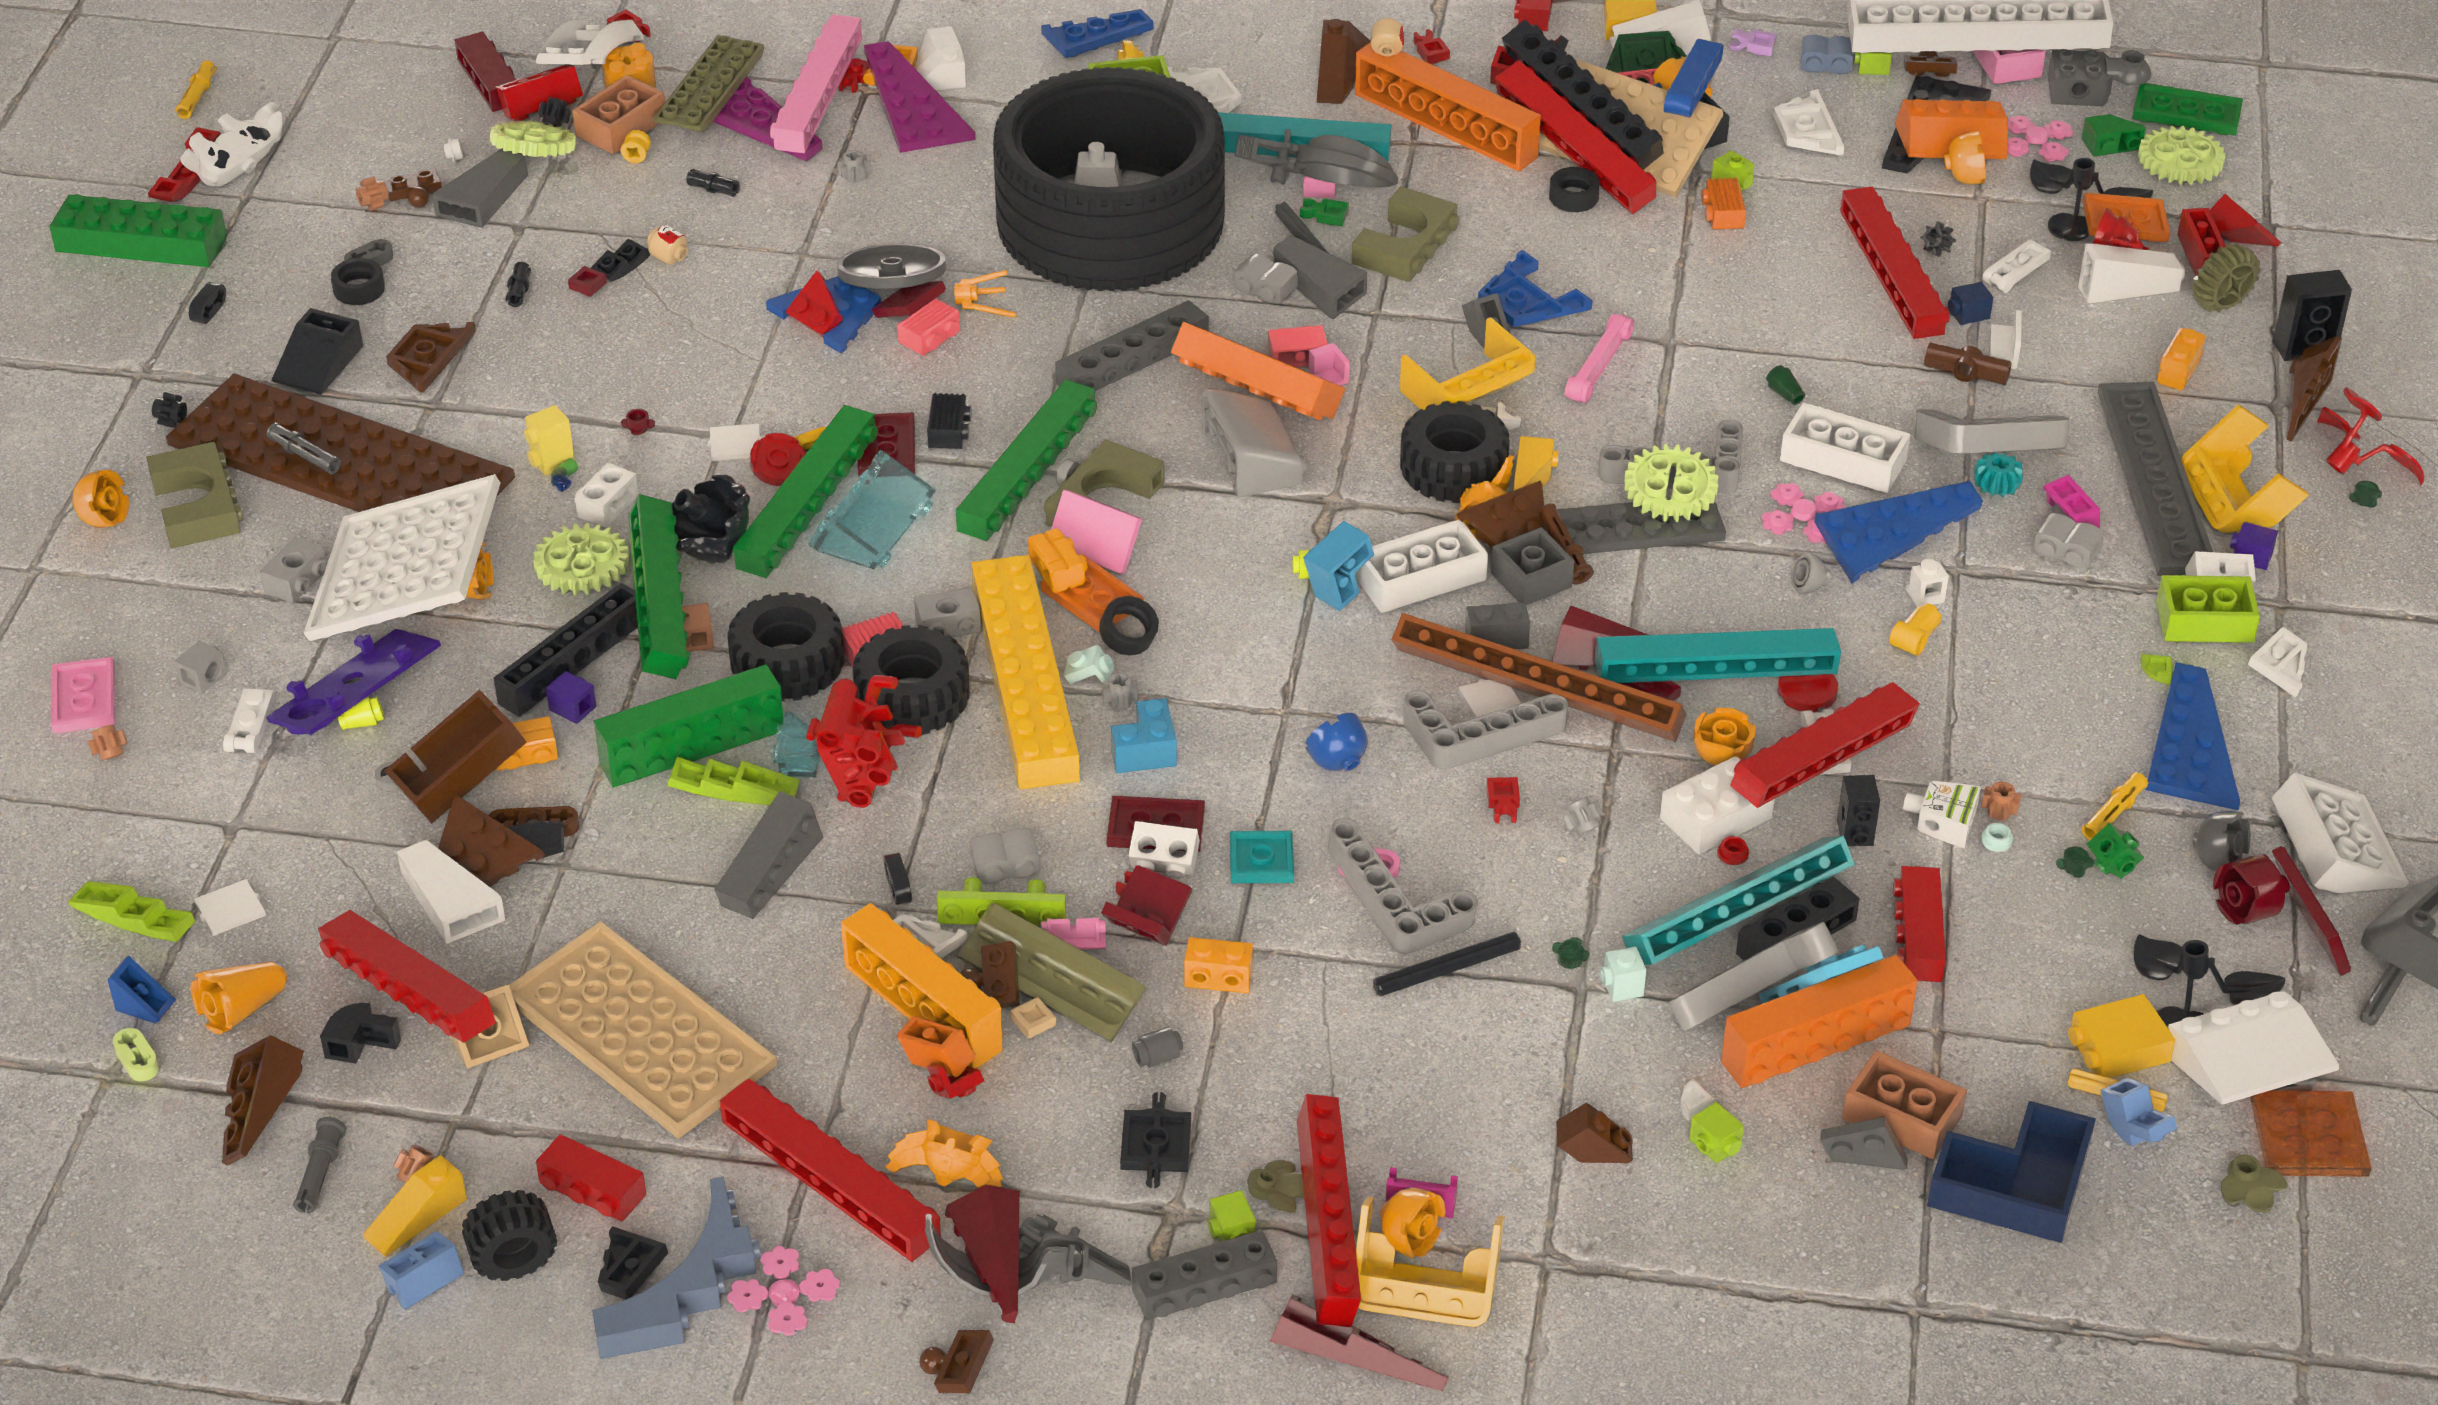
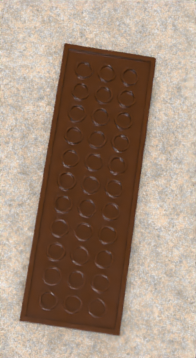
[166,373,515,512]

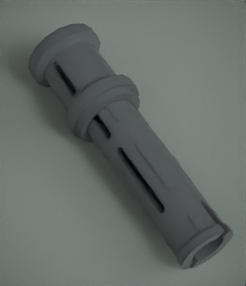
[293,1117,346,1213]

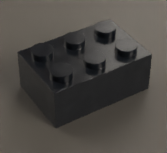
[2273,270,2352,361]

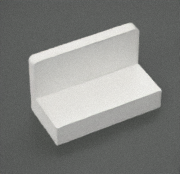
[1989,310,2022,369]

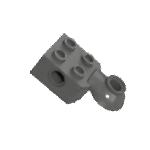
[2048,49,2152,107]

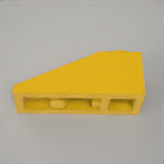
[1513,436,1559,491]
[363,1155,467,1257]

